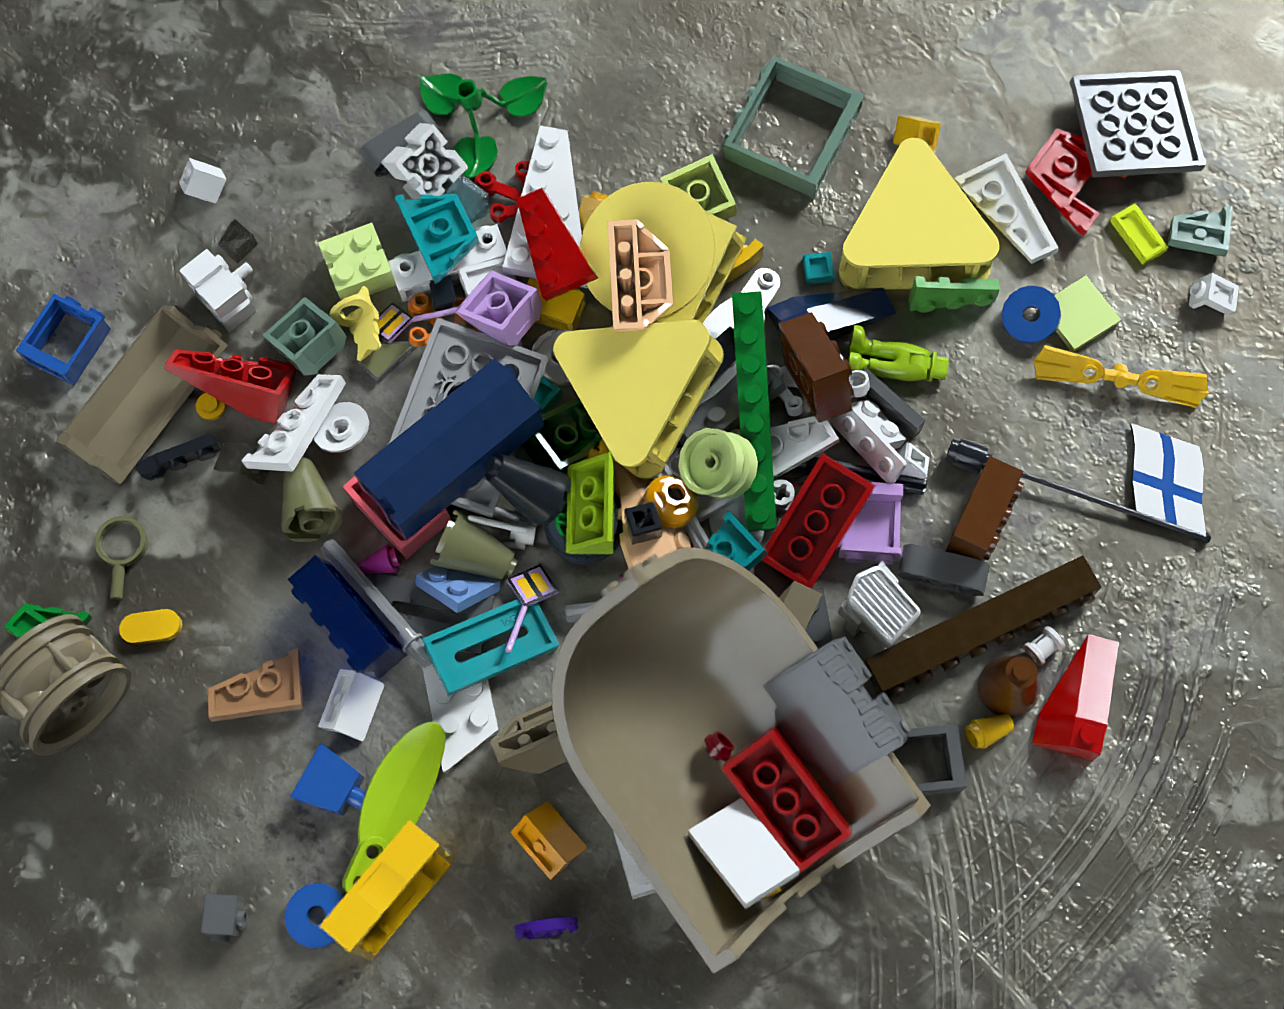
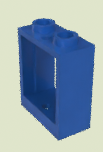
[16,294,111,386]

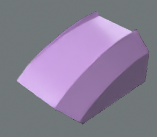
[455,271,543,346]

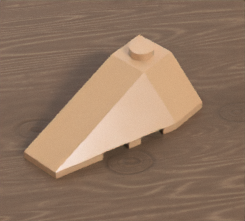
[614,460,691,569]

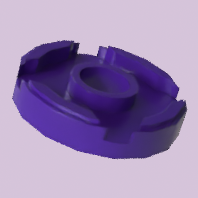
[514,917,579,940]

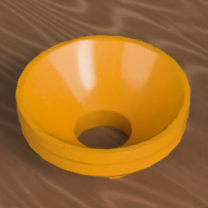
[643,475,698,528]

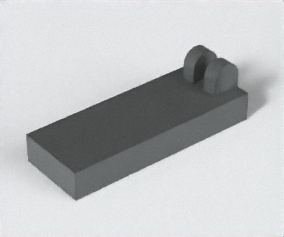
[856,368,925,438]

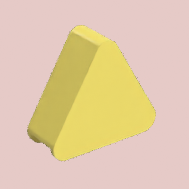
[838,138,999,290]
[553,320,724,479]

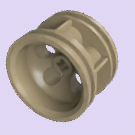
[0,614,132,756]

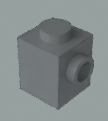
[201,894,247,943]

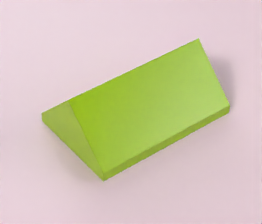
[566,452,615,554]

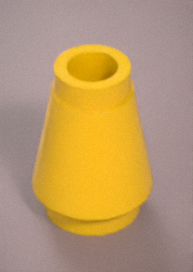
[965,714,1014,749]

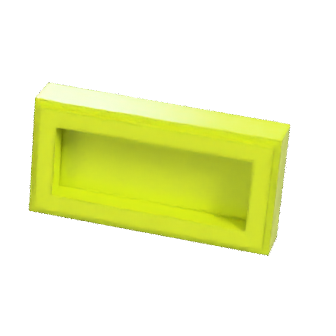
[1110,203,1169,265]

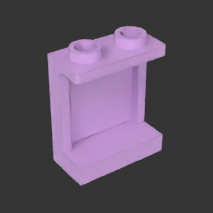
[838,482,903,565]

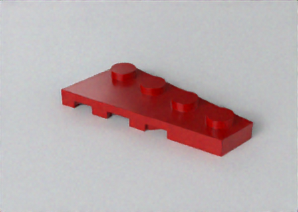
[516,188,598,301]

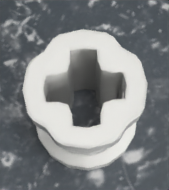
[774,479,795,514]
[1023,626,1065,667]

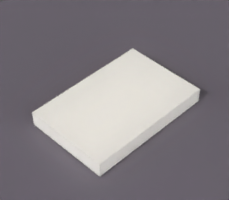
[688,798,799,909]

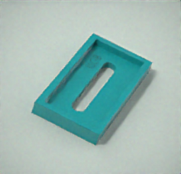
[422,599,559,696]

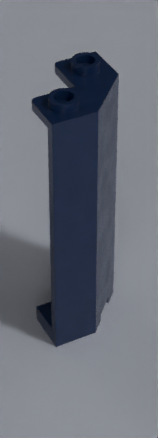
[354,358,545,540]

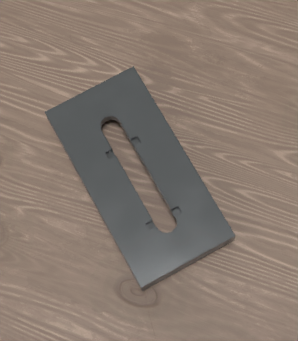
[362,574,495,655]

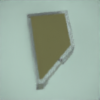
[357,341,417,384]

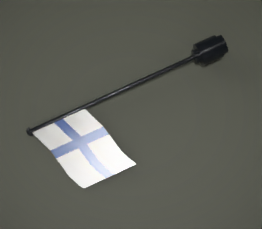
[945,423,1211,544]

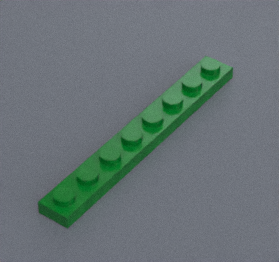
[732,291,777,532]

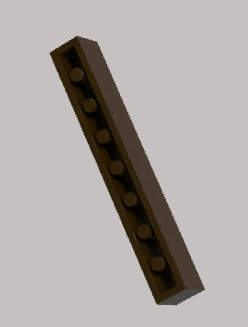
[864,555,1101,698]

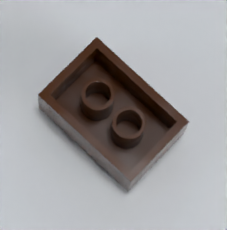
[779,312,854,423]
[945,456,1024,560]

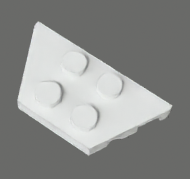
[422,664,499,773]

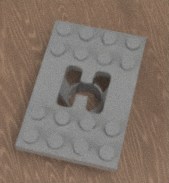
[388,317,549,518]

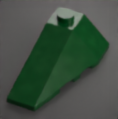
[522,397,602,471]

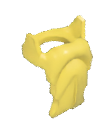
[329,286,381,361]

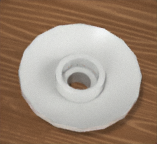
[314,402,370,453]

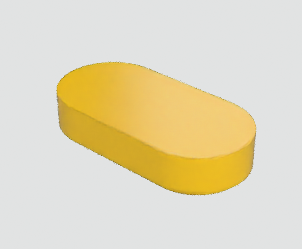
[119,609,182,645]

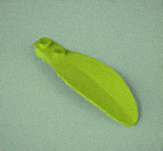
[342,722,445,893]

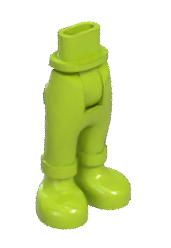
[847,325,949,382]

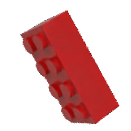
[762,453,876,589]
[721,725,852,873]

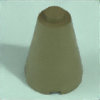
[281,457,342,542]
[430,509,518,580]

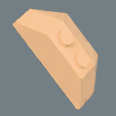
[607,219,673,332]

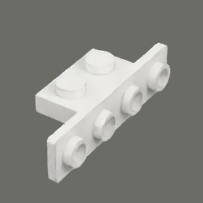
[828,399,907,483]

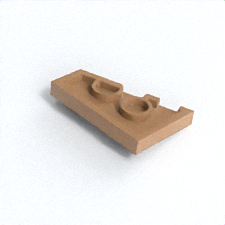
[208,648,303,722]

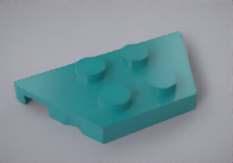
[395,194,479,283]

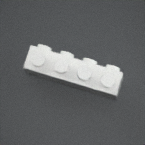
[388,224,507,302]

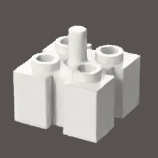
[381,123,468,199]
[179,249,256,333]

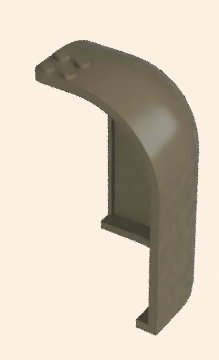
[552,547,931,973]

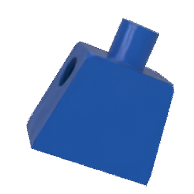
[290,743,366,816]

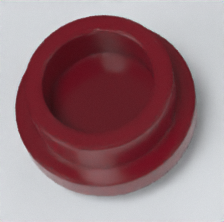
[704,731,734,761]

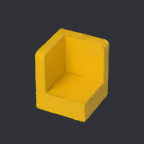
[893,115,941,151]

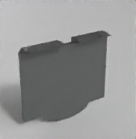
[763,637,911,786]

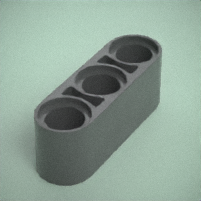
[360,110,443,177]
[897,544,990,596]

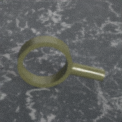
[95,516,149,600]

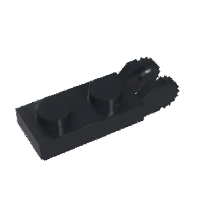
[136,433,222,481]

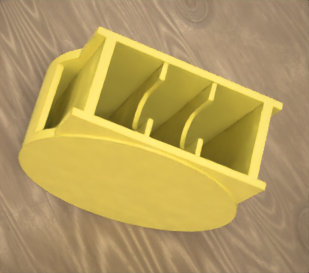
[580,182,747,324]

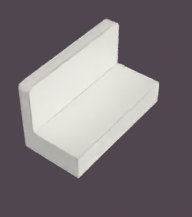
[318,669,384,741]

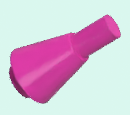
[356,544,401,574]

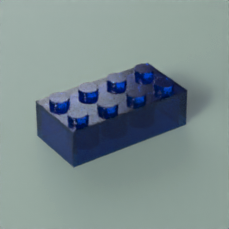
[288,555,407,679]

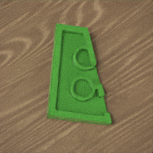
[908,276,1000,313]

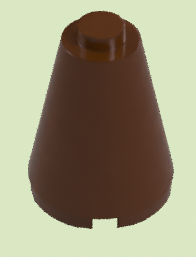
[978,656,1041,718]

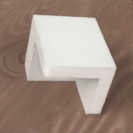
[179,158,226,203]

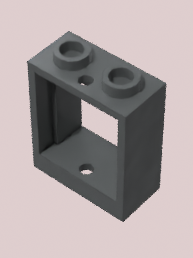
[892,724,967,795]

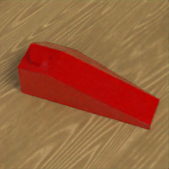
[164,349,297,424]
[1032,634,1119,761]

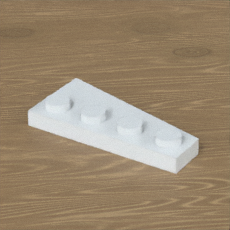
[955,153,1058,264]

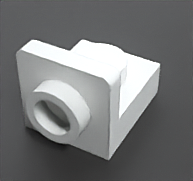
[1189,273,1239,315]

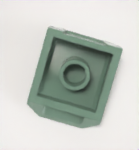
[262,297,347,375]

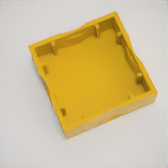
[320,820,456,960]

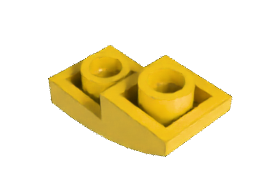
[725,239,764,284]

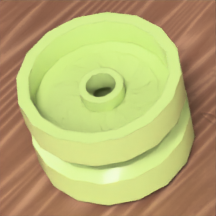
[678,428,758,499]

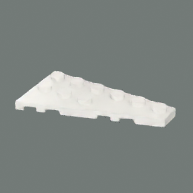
[503,126,588,288]
[653,416,840,523]

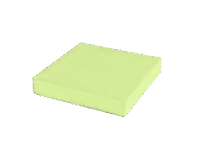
[1054,276,1121,353]

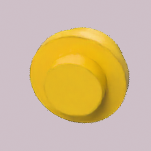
[196,393,226,421]

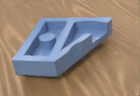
[416,566,500,613]

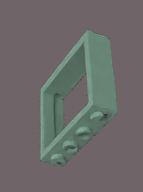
[721,55,864,198]

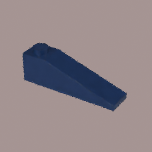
[767,288,896,341]

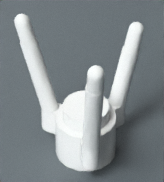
[467,507,536,550]

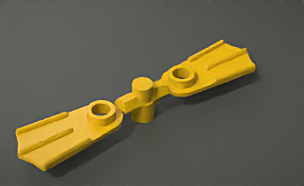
[1033,345,1209,408]

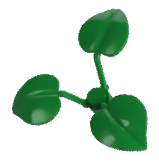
[419,73,547,179]

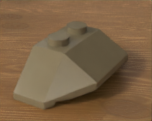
[491,701,568,774]

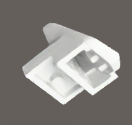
[838,562,921,648]

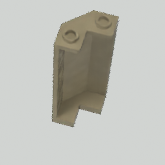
[55,305,228,484]

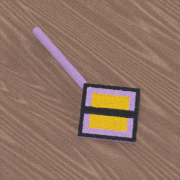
[377,302,458,344]
[505,564,559,653]

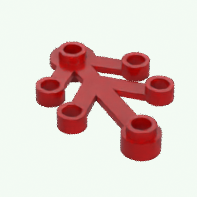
[475,161,530,223]

